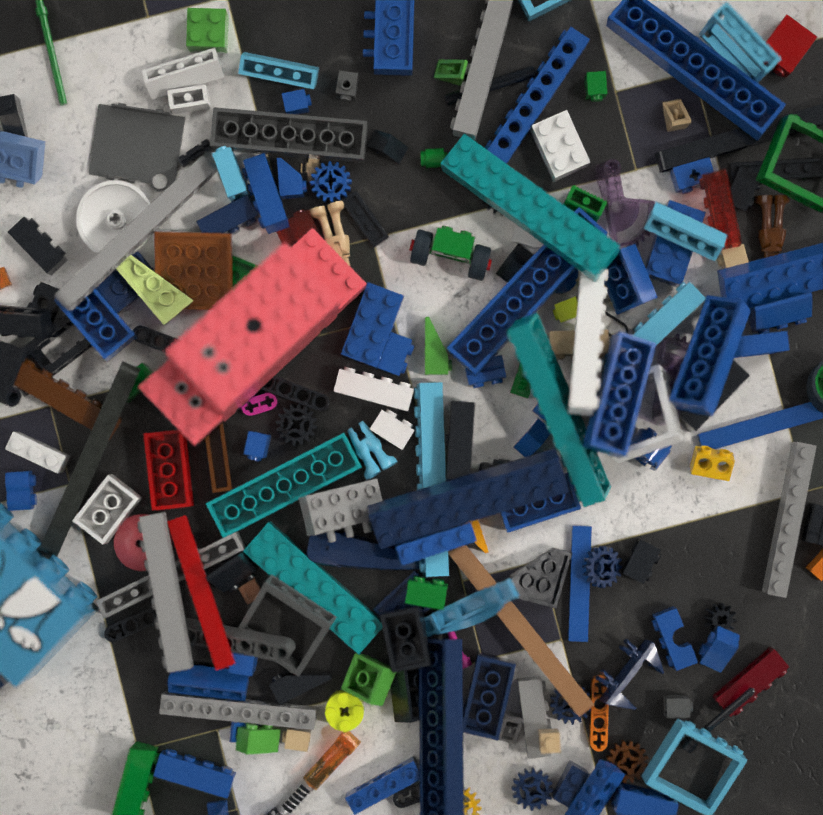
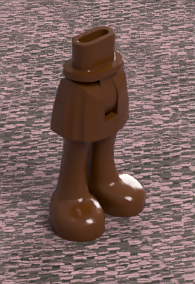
[754,195,790,258]

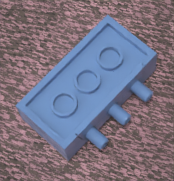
[0,131,45,188]

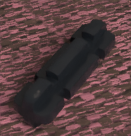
[178,139,212,167]

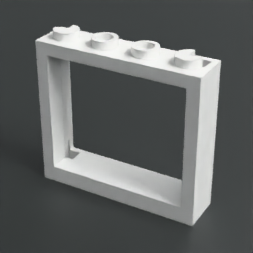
[595,364,684,463]

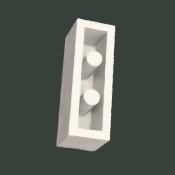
[5,432,71,473]

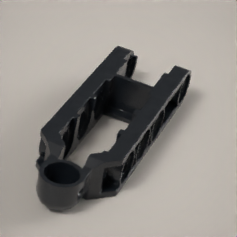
[18,314,92,397]

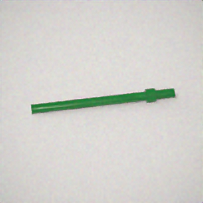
[35,0,67,106]

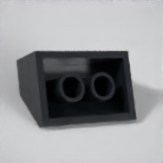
[388,664,419,723]

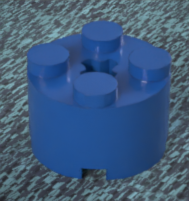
[630,427,672,471]

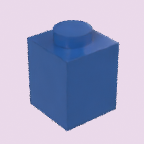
[282,89,312,114]

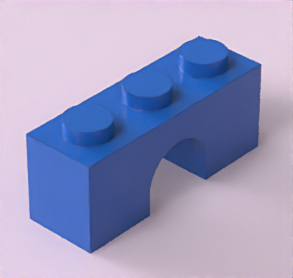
[651,606,698,671]

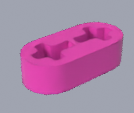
[242,393,278,416]

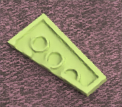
[116,255,194,325]

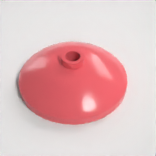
[114,514,172,571]

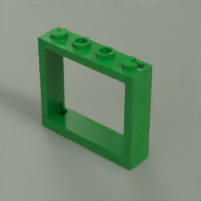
[756,114,823,213]

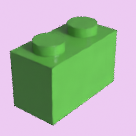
[235,723,281,755]

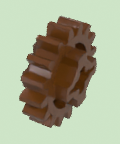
[606,740,649,783]

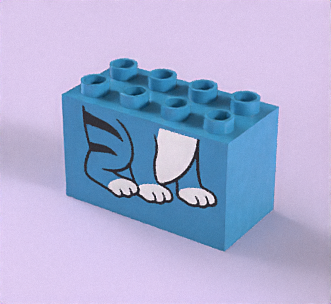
[0,503,99,688]

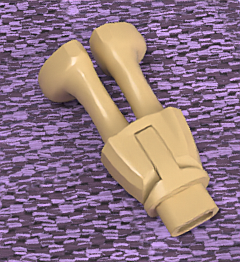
[309,201,350,266]

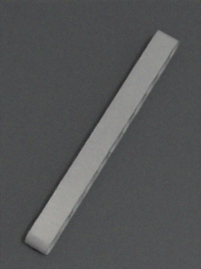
[55,155,218,311]

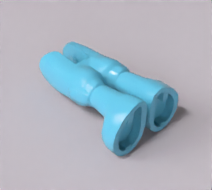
[347,421,398,480]

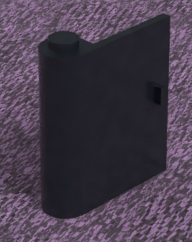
[0,341,28,407]

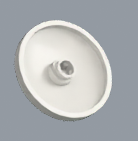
[76,180,151,255]

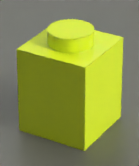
[552,296,578,323]

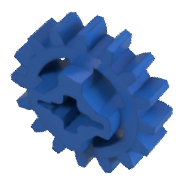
[310,161,352,203]

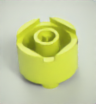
[325,690,364,732]

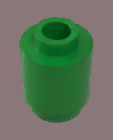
[421,148,448,168]

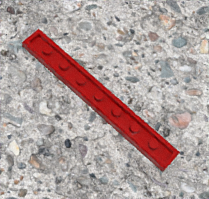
[167,515,236,671]

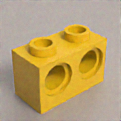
[690,445,735,481]

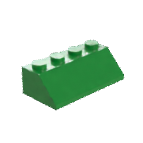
[112,741,160,815]

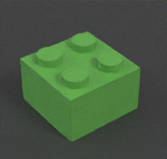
[186,8,229,53]
[341,653,396,706]

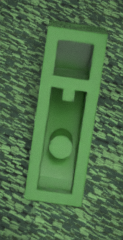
[425,317,452,375]

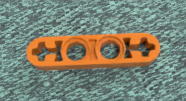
[589,675,609,752]

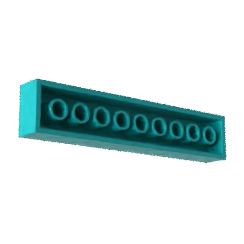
[440,134,620,282]
[507,313,612,507]

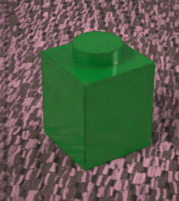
[585,71,607,102]

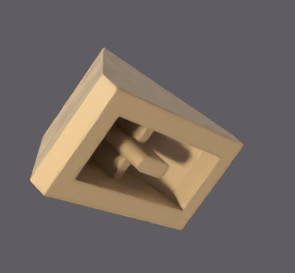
[662,99,691,132]

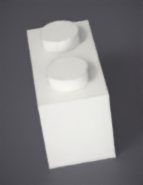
[167,84,211,115]
[370,409,415,450]

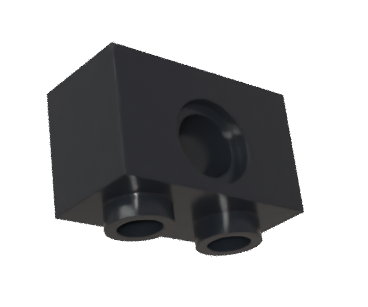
[27,282,60,324]

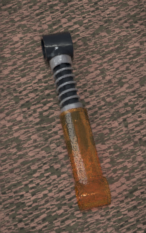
[267,731,361,815]

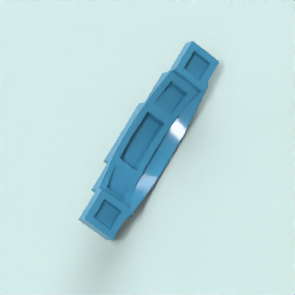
[424,578,519,637]

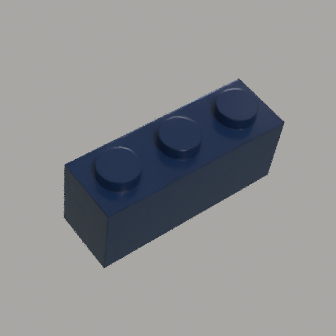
[196,195,259,235]

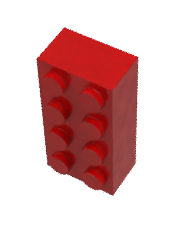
[143,430,194,511]

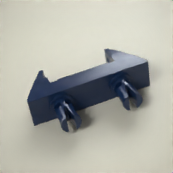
[596,639,664,710]

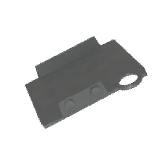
[89,103,185,191]

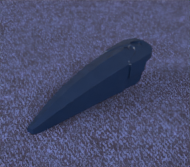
[307,530,422,570]

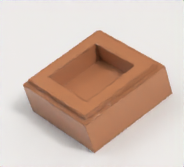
[238,578,261,605]

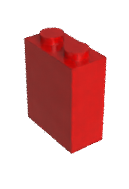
[763,14,818,78]

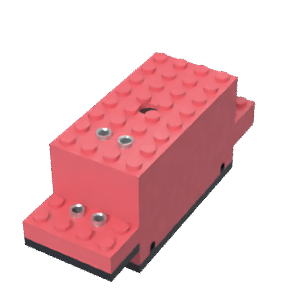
[139,228,366,447]

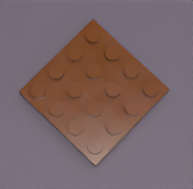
[154,231,233,310]

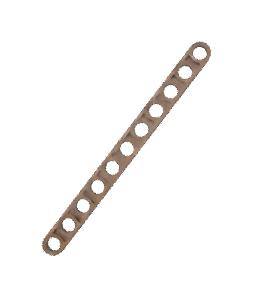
[448,545,594,717]

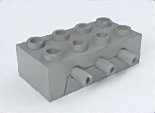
[299,479,383,543]

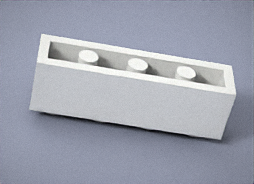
[142,48,225,100]
[334,367,414,412]

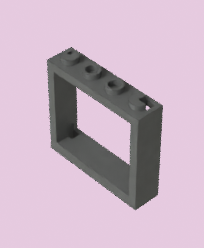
[238,575,337,677]

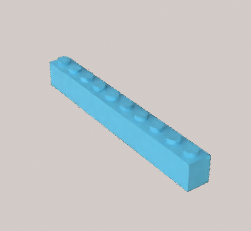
[414,382,449,577]

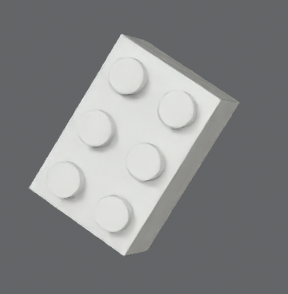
[530,110,590,182]
[73,474,143,544]

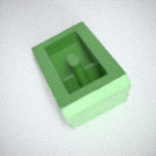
[434,60,468,86]

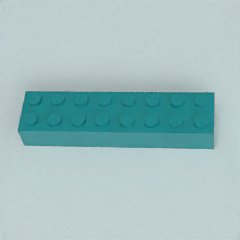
[206,433,362,538]
[243,521,383,654]

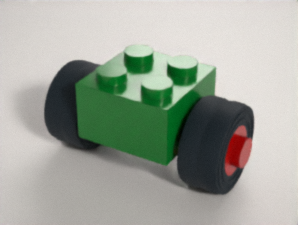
[409,226,492,281]

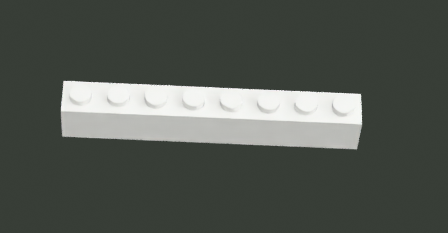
[568,269,609,415]

